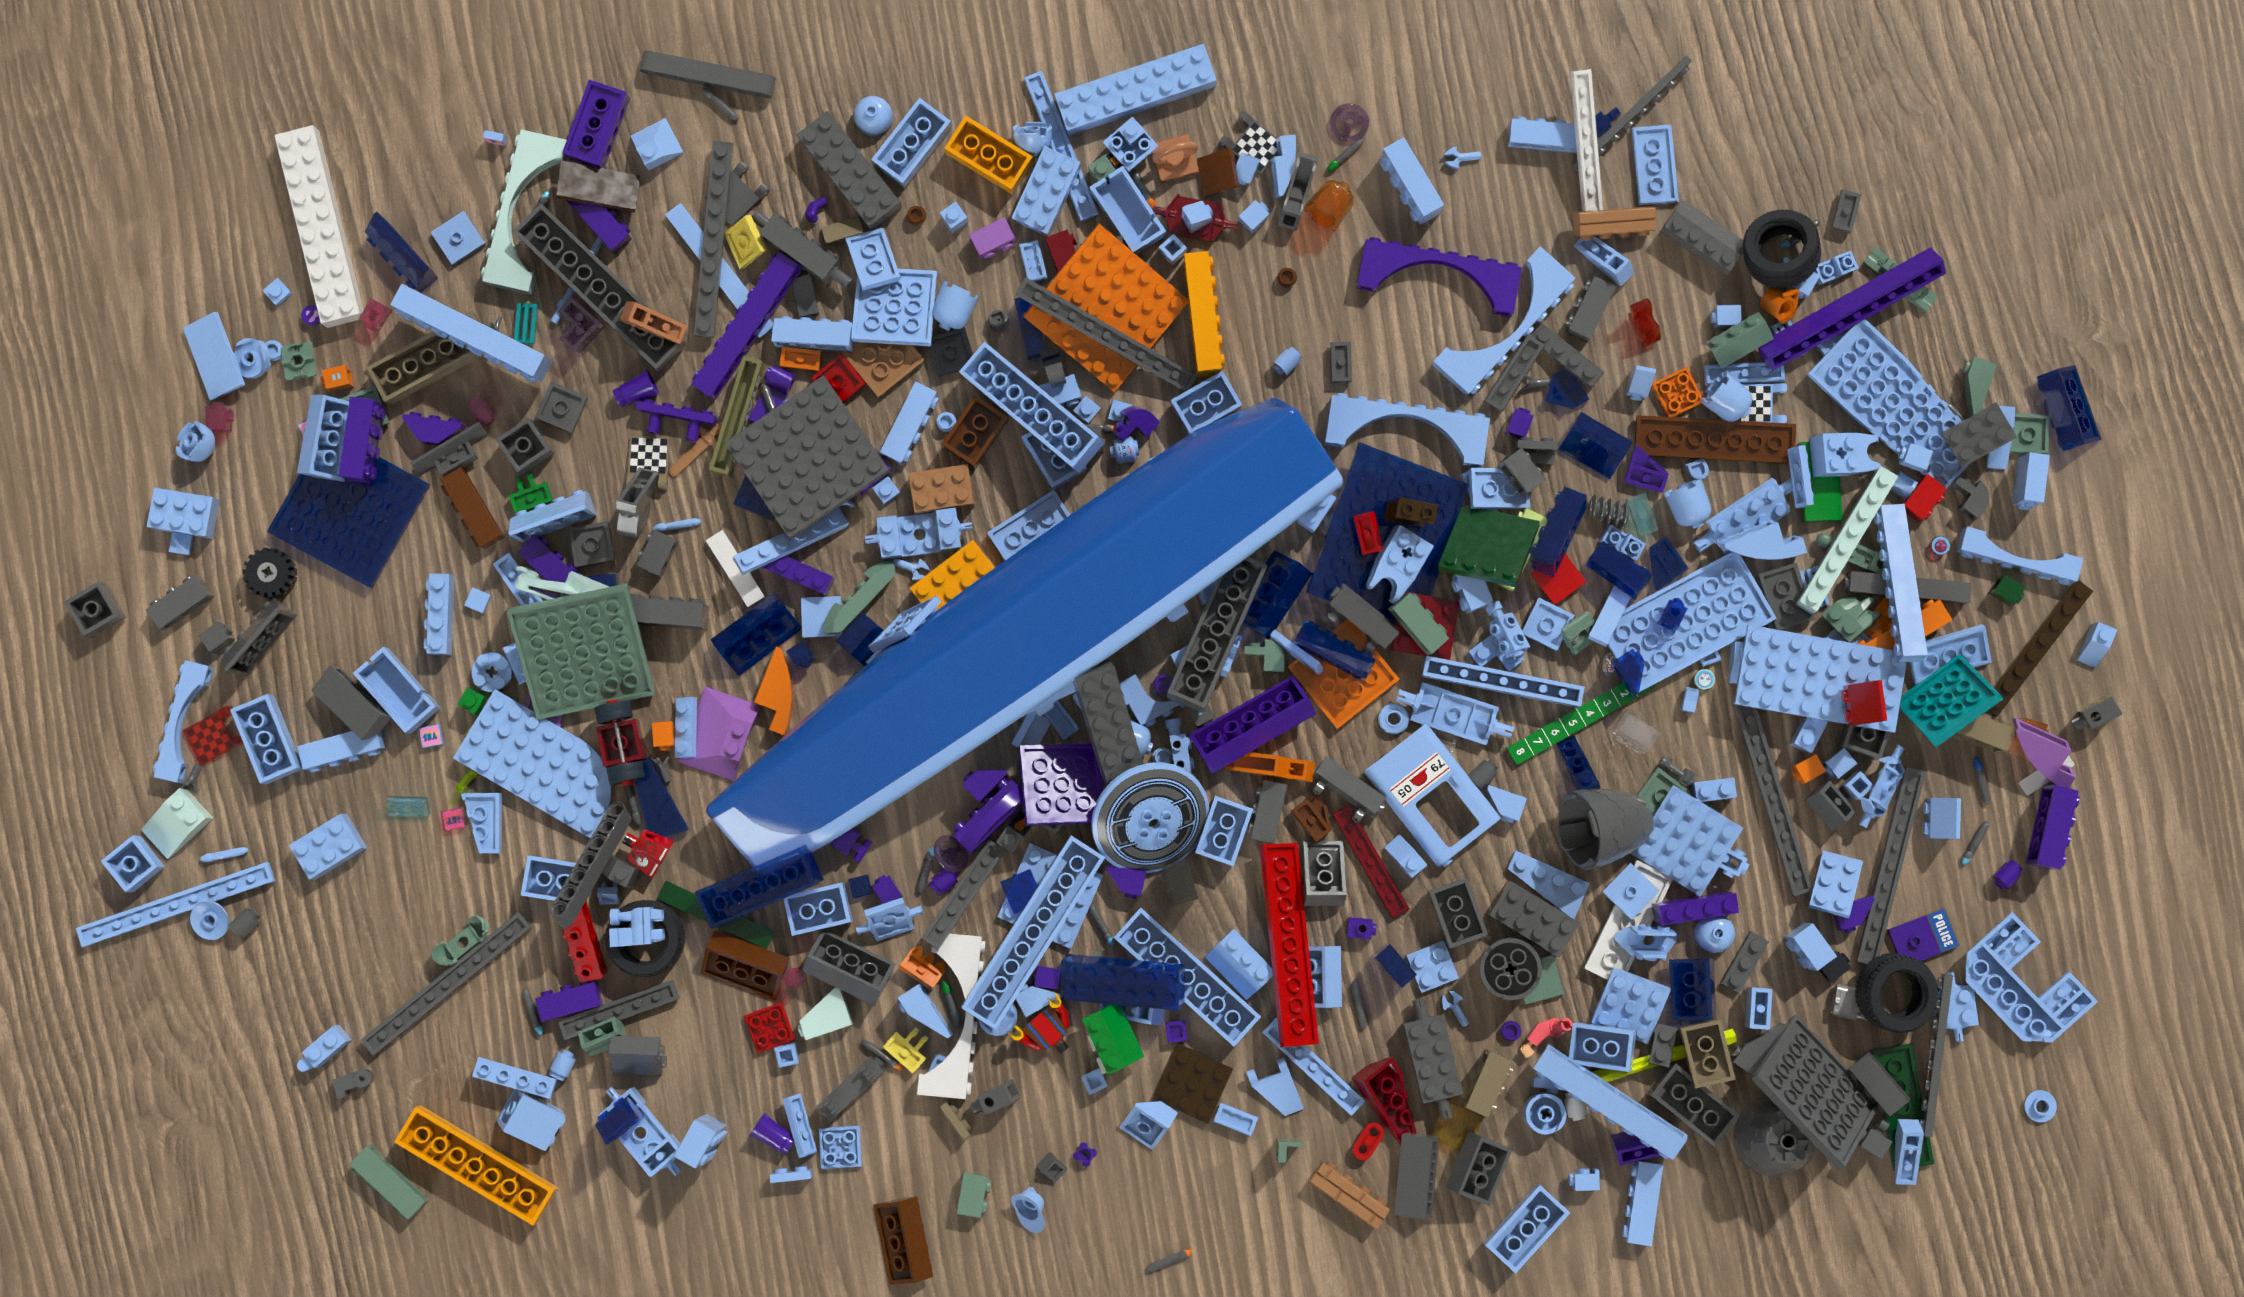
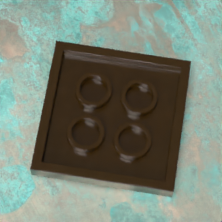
[1153,1043,1233,1124]

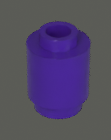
[1993,860,2023,890]
[929,866,959,895]

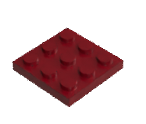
[1391,592,1459,660]

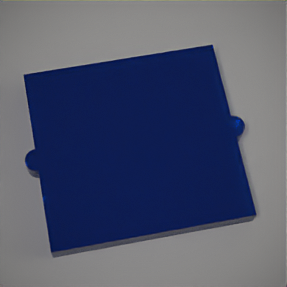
[1000,869,1038,914]

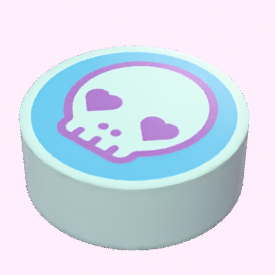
[1694,669,1715,690]

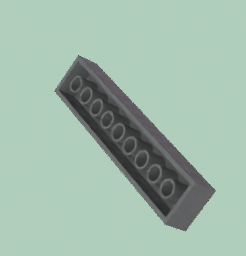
[513,204,686,373]

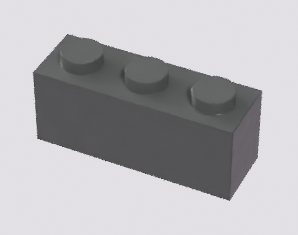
[1566,276,1616,343]
[146,575,215,631]
[1248,780,1287,844]
[1849,1051,1910,1116]

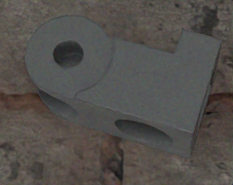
[332,1069,374,1099]

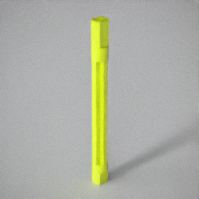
[1592,1029,1737,1082]

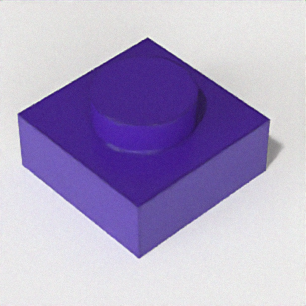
[1165,1020,1187,1043]

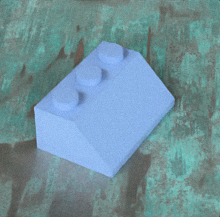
[1204,929,1273,1000]
[1309,946,1342,1008]

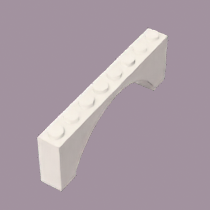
[917,934,986,1099]

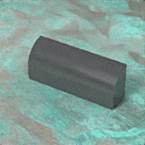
[311,665,391,740]
[1394,1133,1439,1220]

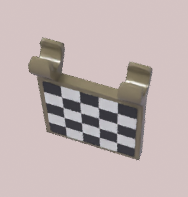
[626,436,670,491]

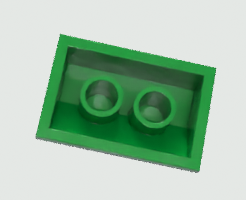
[1082,1001,1145,1075]

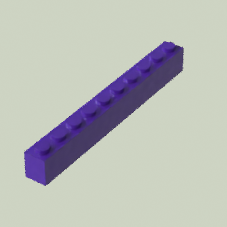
[1758,247,1946,371]

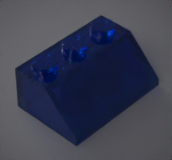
[1558,412,1633,479]
[1669,958,1717,1021]

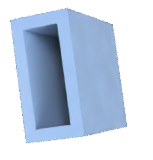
[2012,452,2050,510]

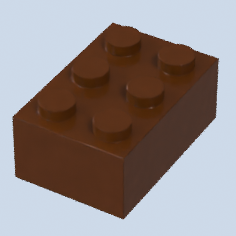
[941,395,1009,469]

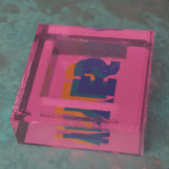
[440,808,465,831]

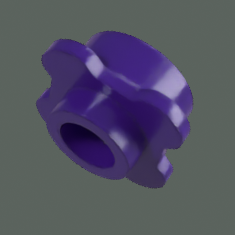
[1073,1142,1097,1167]

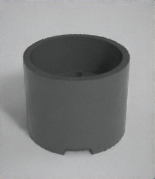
[1480,937,1542,1000]

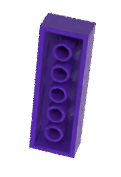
[1189,675,1316,774]

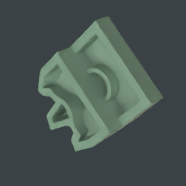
[1821,594,1881,643]

